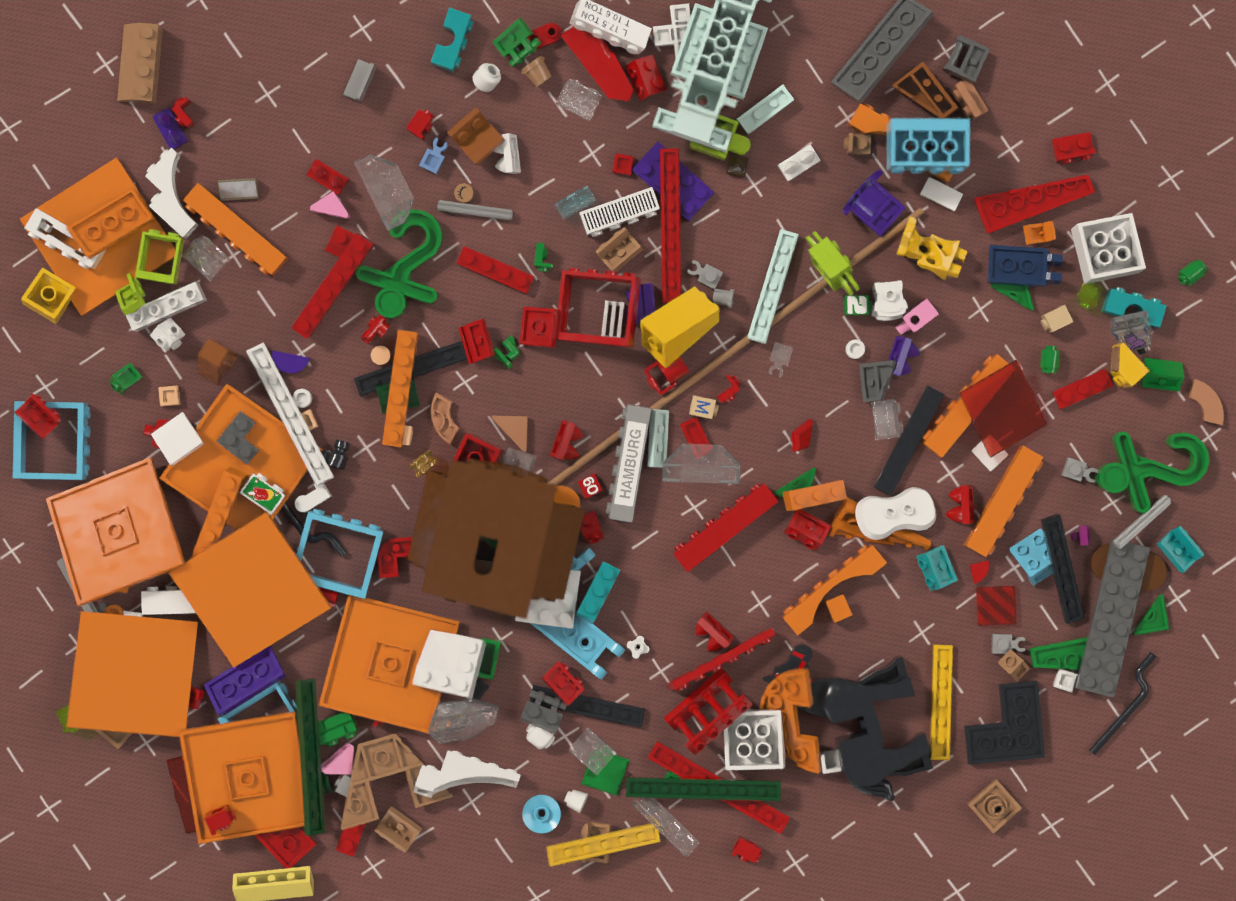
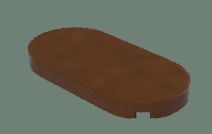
[1090,544,1167,591]

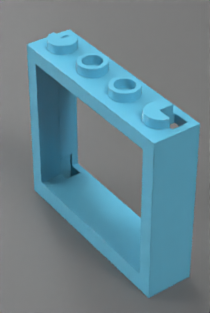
[13,401,91,480]
[297,509,384,599]
[218,681,320,742]

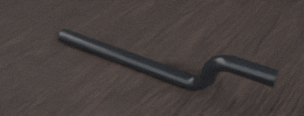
[281,502,347,557]
[1089,652,1156,755]

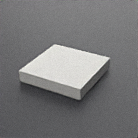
[151,412,204,466]

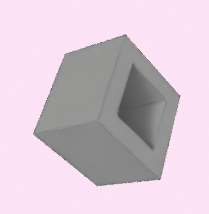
[335,774,351,797]

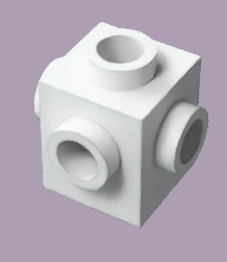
[150,318,185,352]

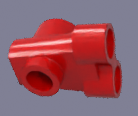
[360,315,390,344]

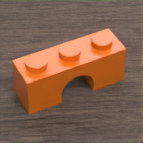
[782,480,847,511]

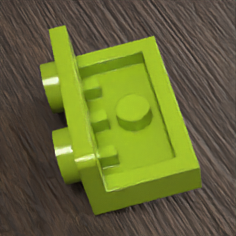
[115,273,146,316]

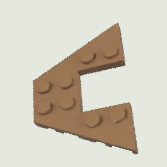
[340,733,453,830]

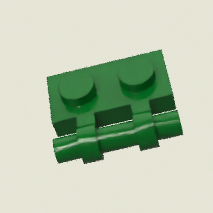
[493,18,541,67]

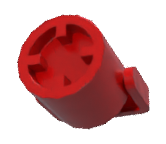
[644,356,690,395]

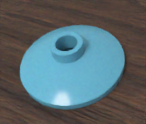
[522,795,561,833]

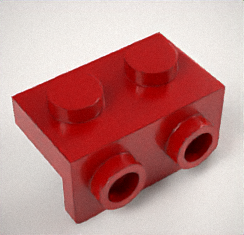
[626,54,667,101]
[15,393,61,440]

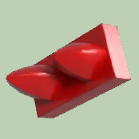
[306,159,350,196]
[549,420,583,460]
[945,485,975,524]
[695,611,734,652]

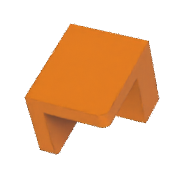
[824,595,852,623]

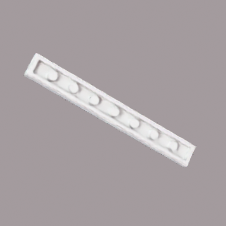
[246,342,334,487]

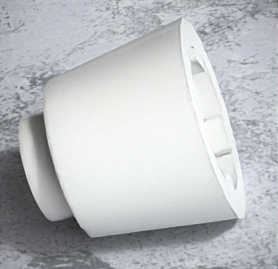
[564,790,588,814]

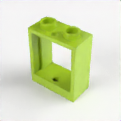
[135,229,184,285]

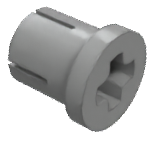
[713,289,734,308]

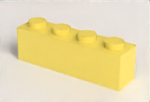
[232,866,314,901]

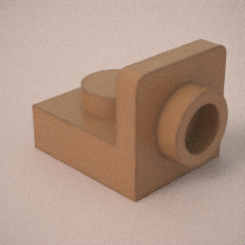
[843,133,871,155]
[998,650,1030,682]

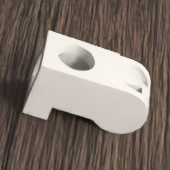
[295,483,332,512]

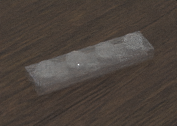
[631,797,700,857]

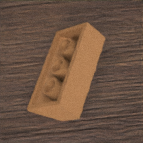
[117,23,163,105]

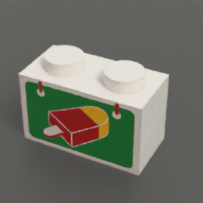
[240,473,285,515]

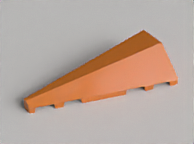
[828,497,931,550]

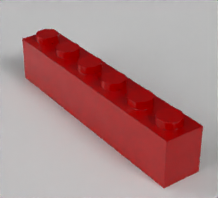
[291,233,375,339]
[673,483,779,573]

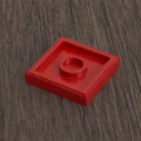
[519,306,559,348]

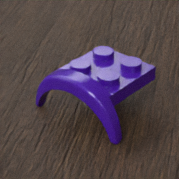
[842,169,906,237]

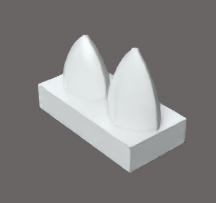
[494,133,521,174]
[778,144,821,181]

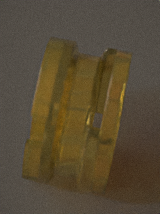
[409,450,439,478]

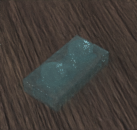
[554,186,596,220]

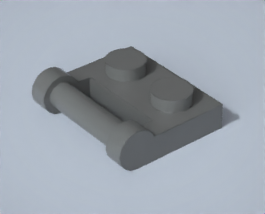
[943,35,990,84]

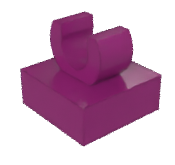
[1070,525,1091,546]

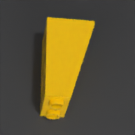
[640,287,720,368]

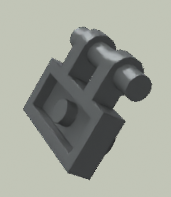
[520,690,567,734]

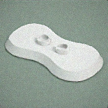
[855,487,936,540]

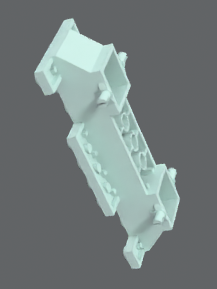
[652,0,771,153]

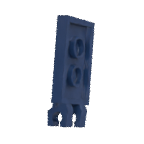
[987,245,1063,287]

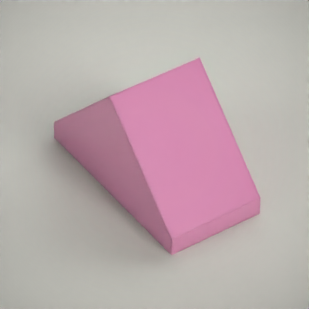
[310,191,350,220]
[321,742,354,775]

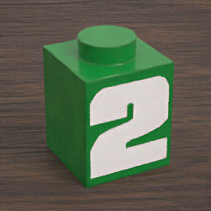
[844,295,872,316]

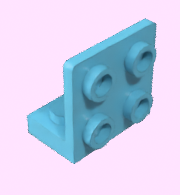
[1009,529,1053,586]

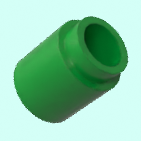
[1178,259,1207,287]
[1040,346,1061,373]

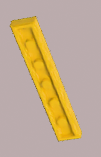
[930,644,953,760]
[546,822,661,866]

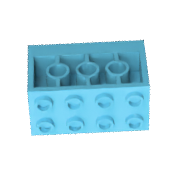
[886,119,970,174]

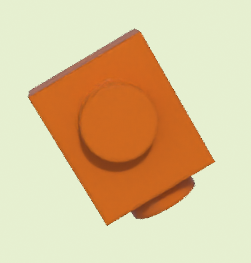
[1023,221,1056,245]

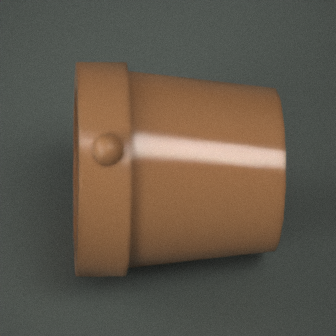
[521,56,552,88]

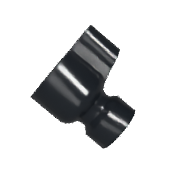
[321,439,351,470]

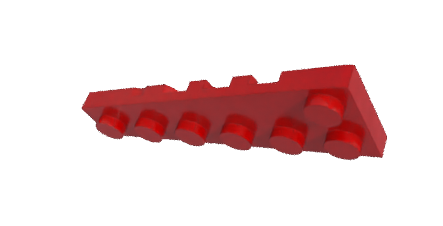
[973,175,1095,234]
[666,628,776,692]

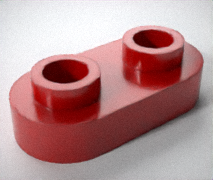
[528,23,562,50]

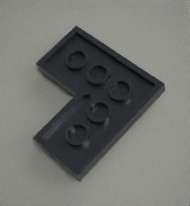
[964,680,1045,765]

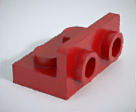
[1051,132,1097,164]
[784,509,831,551]
[541,661,585,706]

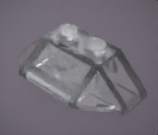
[354,154,414,231]
[662,444,740,484]
[428,698,499,744]

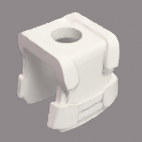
[872,280,908,321]

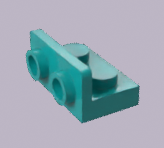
[916,545,958,591]

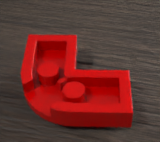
[378,537,412,578]

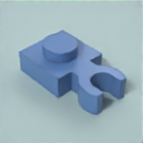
[419,138,448,175]

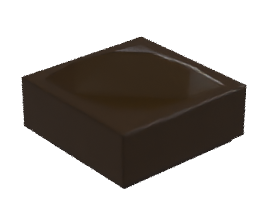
[726,154,749,177]

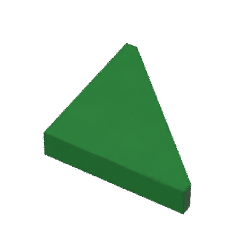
[990,284,1034,311]
[774,468,816,497]
[1133,594,1169,635]

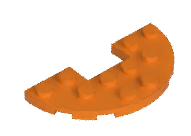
[760,669,822,774]

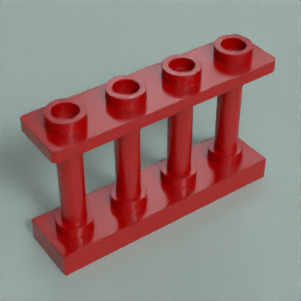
[664,668,753,755]

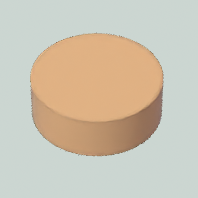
[371,346,391,365]

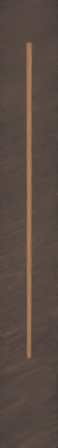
[479,208,924,542]

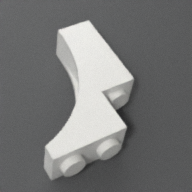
[145,148,199,239]

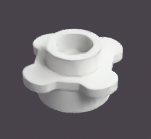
[627,636,649,658]

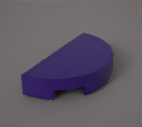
[272,351,311,373]

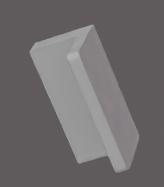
[343,59,377,103]

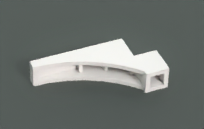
[413,751,521,798]

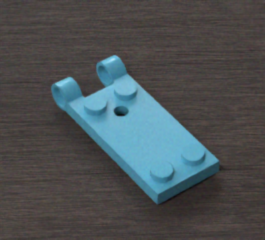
[531,610,625,680]

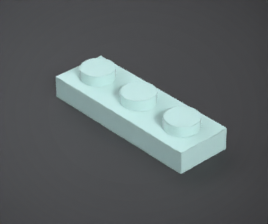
[737,85,794,135]
[648,409,669,468]

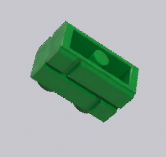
[318,712,359,747]

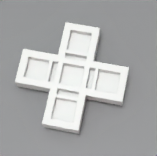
[653,4,690,59]

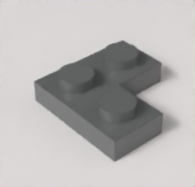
[216,411,259,465]

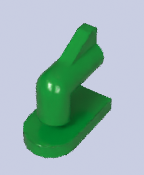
[493,335,520,370]

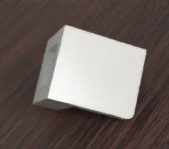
[820,749,842,774]

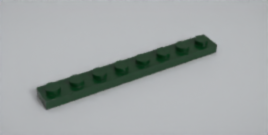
[295,678,325,836]
[626,777,781,801]

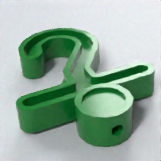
[356,209,443,319]
[1095,431,1209,513]

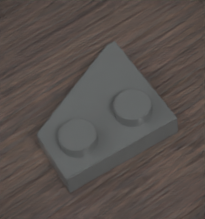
[859,360,896,402]

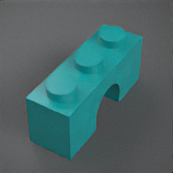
[431,8,474,73]
[1101,287,1167,329]
[575,561,620,624]

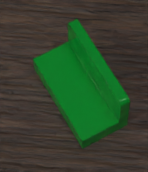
[1141,358,1184,392]

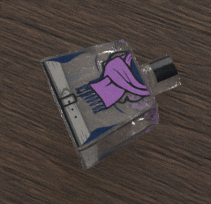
[1110,310,1152,355]

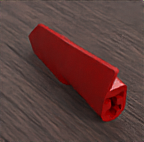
[561,27,634,102]

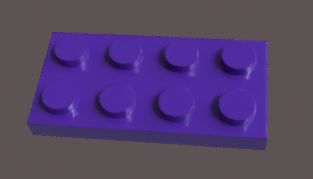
[632,141,714,222]
[204,645,286,717]

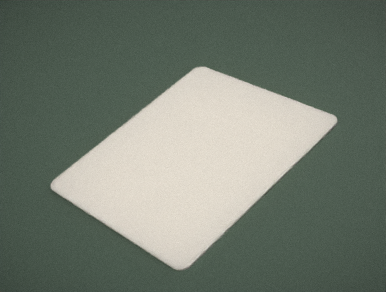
[972,434,1008,471]

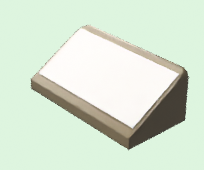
[218,178,259,201]

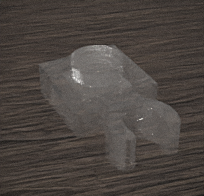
[768,342,793,378]

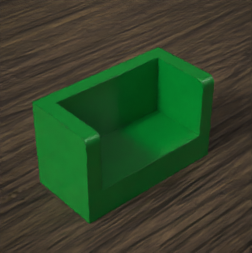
[478,636,502,680]

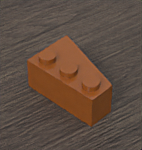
[892,62,958,119]
[198,338,238,386]

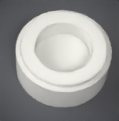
[845,339,865,359]
[292,389,312,408]

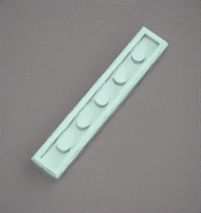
[747,229,799,344]

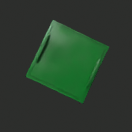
[581,748,630,796]

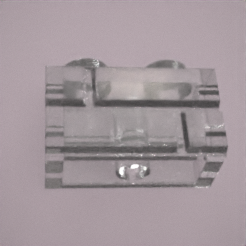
[871,399,903,440]

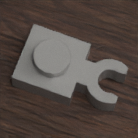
[687,260,723,290]
[1061,457,1098,483]
[991,634,1026,654]

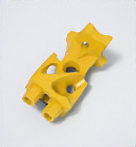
[897,217,968,280]

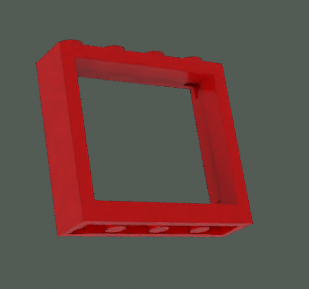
[556,268,641,348]

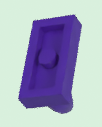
[152,107,189,150]
[888,336,920,376]

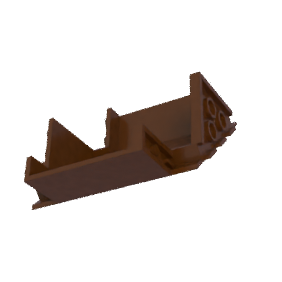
[408,458,584,619]

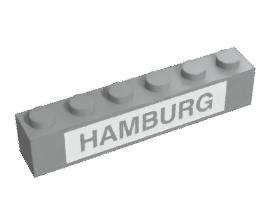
[606,404,651,522]

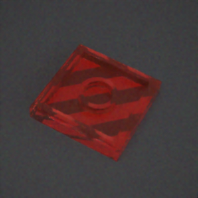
[975,585,1017,626]

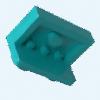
[1157,526,1204,573]

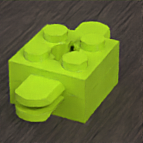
[689,114,750,161]
[805,231,859,296]

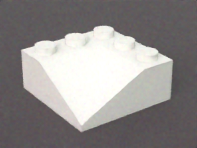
[1071,213,1146,284]
[412,630,486,700]
[724,709,786,770]

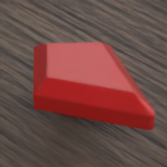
[790,419,813,452]

